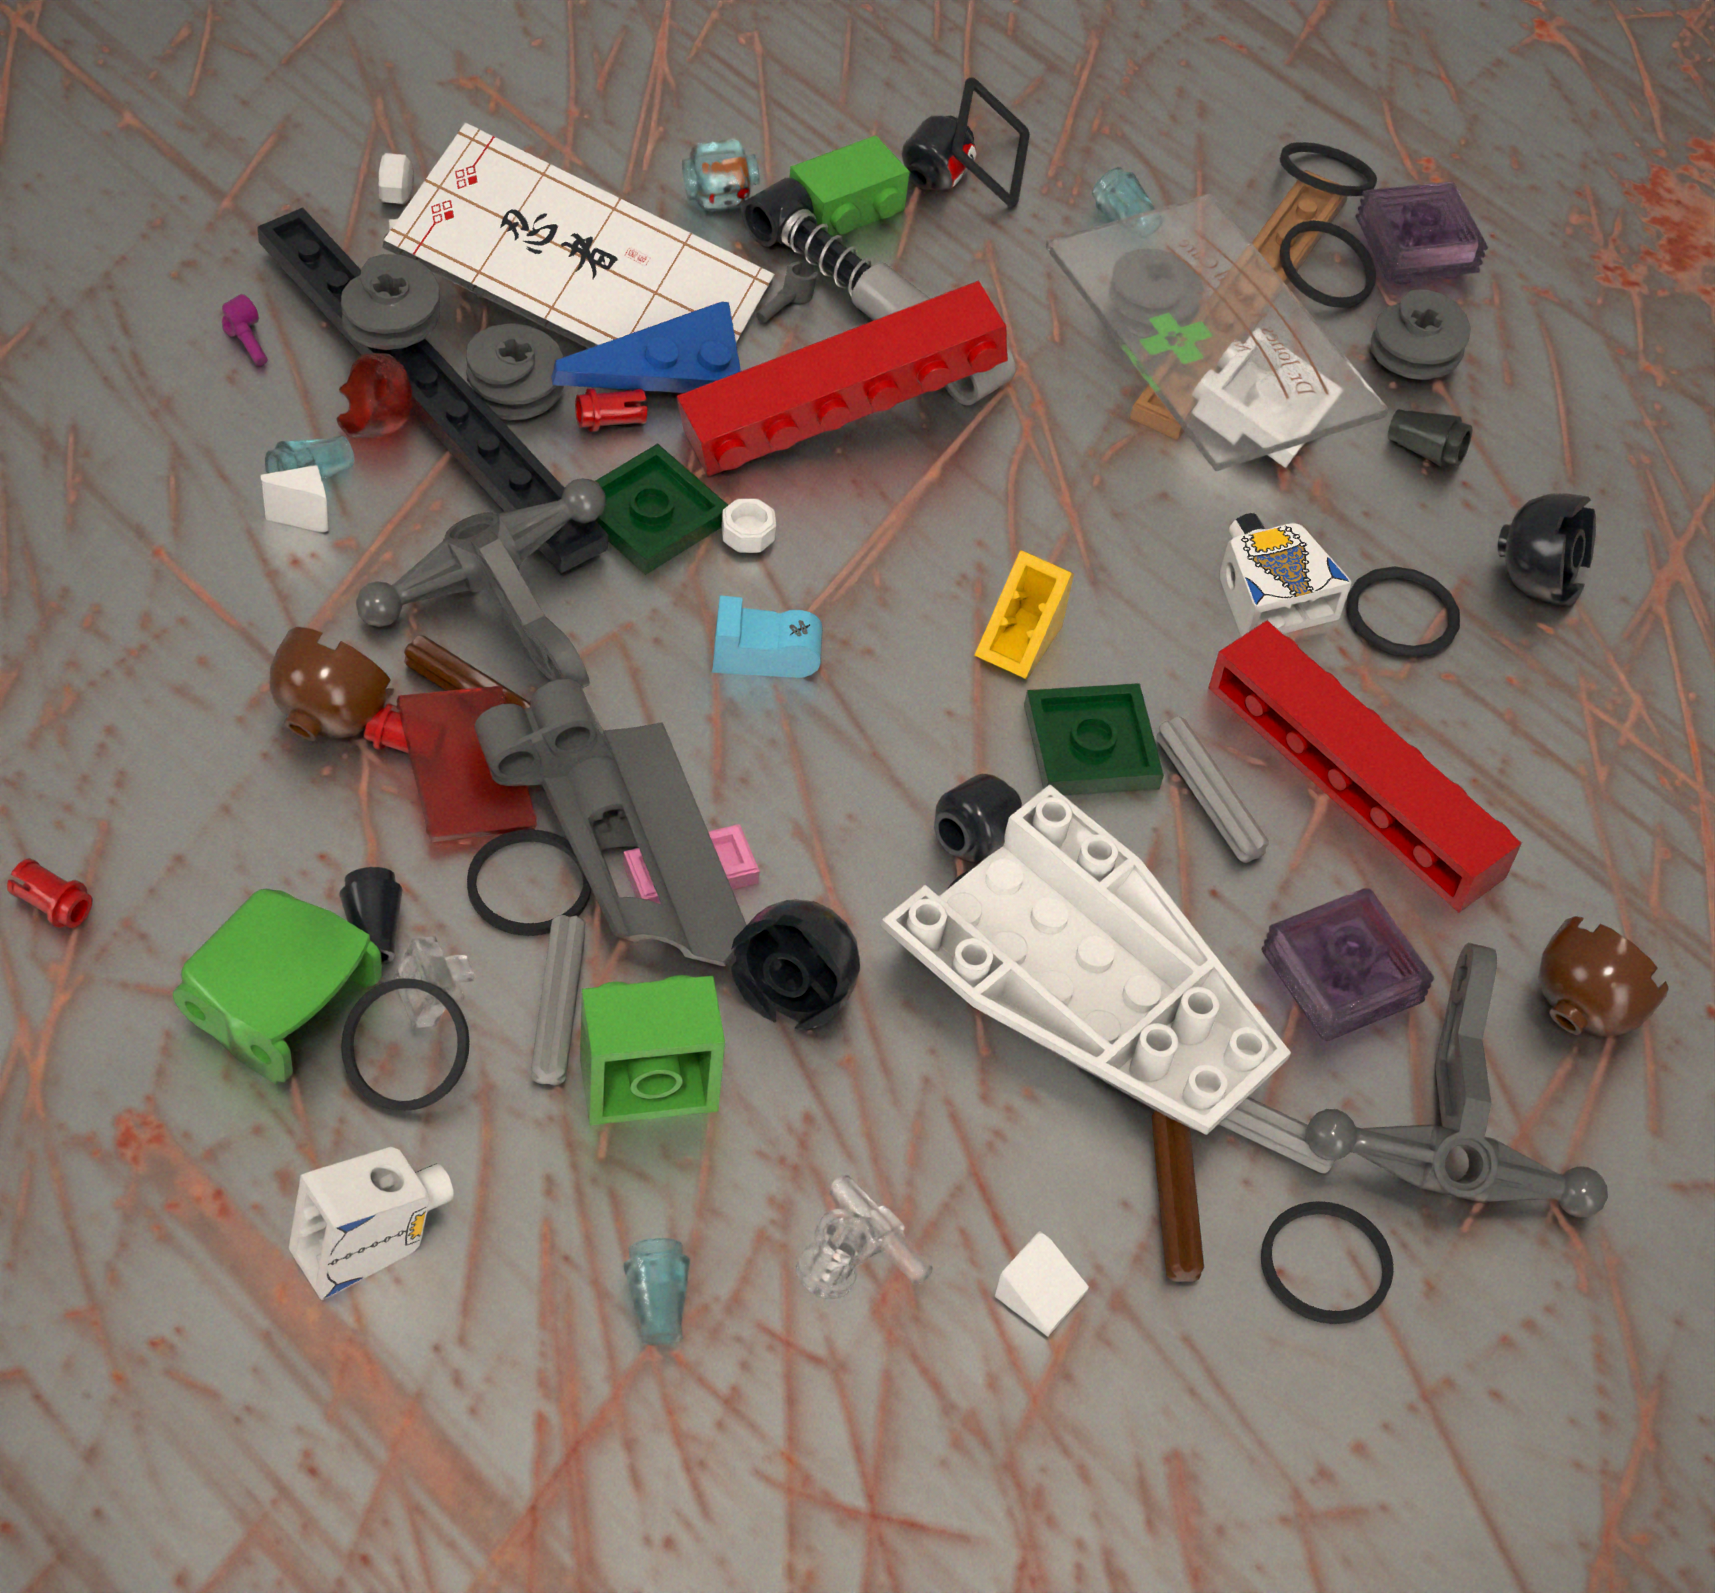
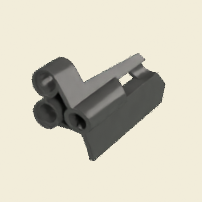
[474,679,747,966]

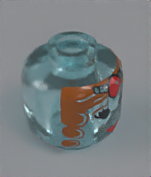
[682,139,760,211]

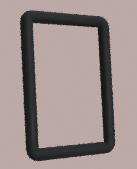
[952,77,1030,207]

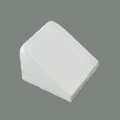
[260,465,329,532]
[995,1231,1089,1337]

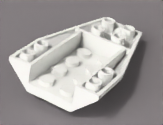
[881,784,1291,1135]

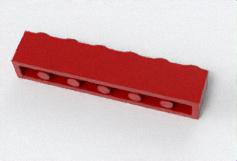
[677,280,1008,477]
[1208,620,1522,913]

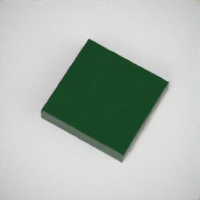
[595,443,728,575]
[1024,683,1164,795]

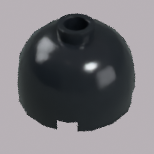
[1498,493,1596,606]
[731,899,860,1030]

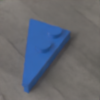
[551,302,741,393]

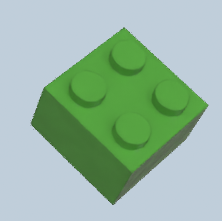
[580,975,725,1126]

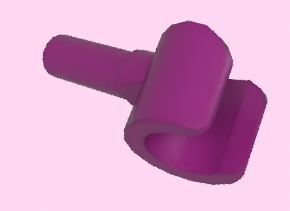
[222,294,268,366]

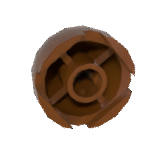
[269,627,394,741]
[1538,916,1669,1037]

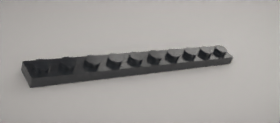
[257,207,608,573]

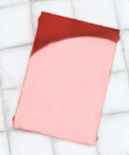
[396,686,537,842]

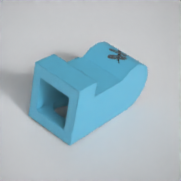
[712,595,823,678]

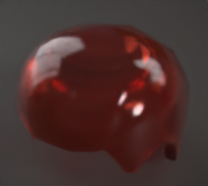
[336,353,412,439]

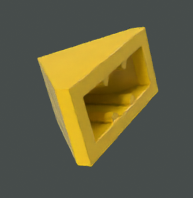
[975,550,1074,679]

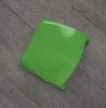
[172,888,382,1085]

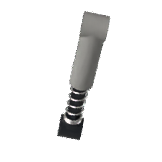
[741,178,1015,406]

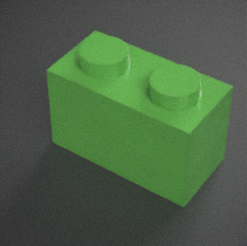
[789,135,910,237]

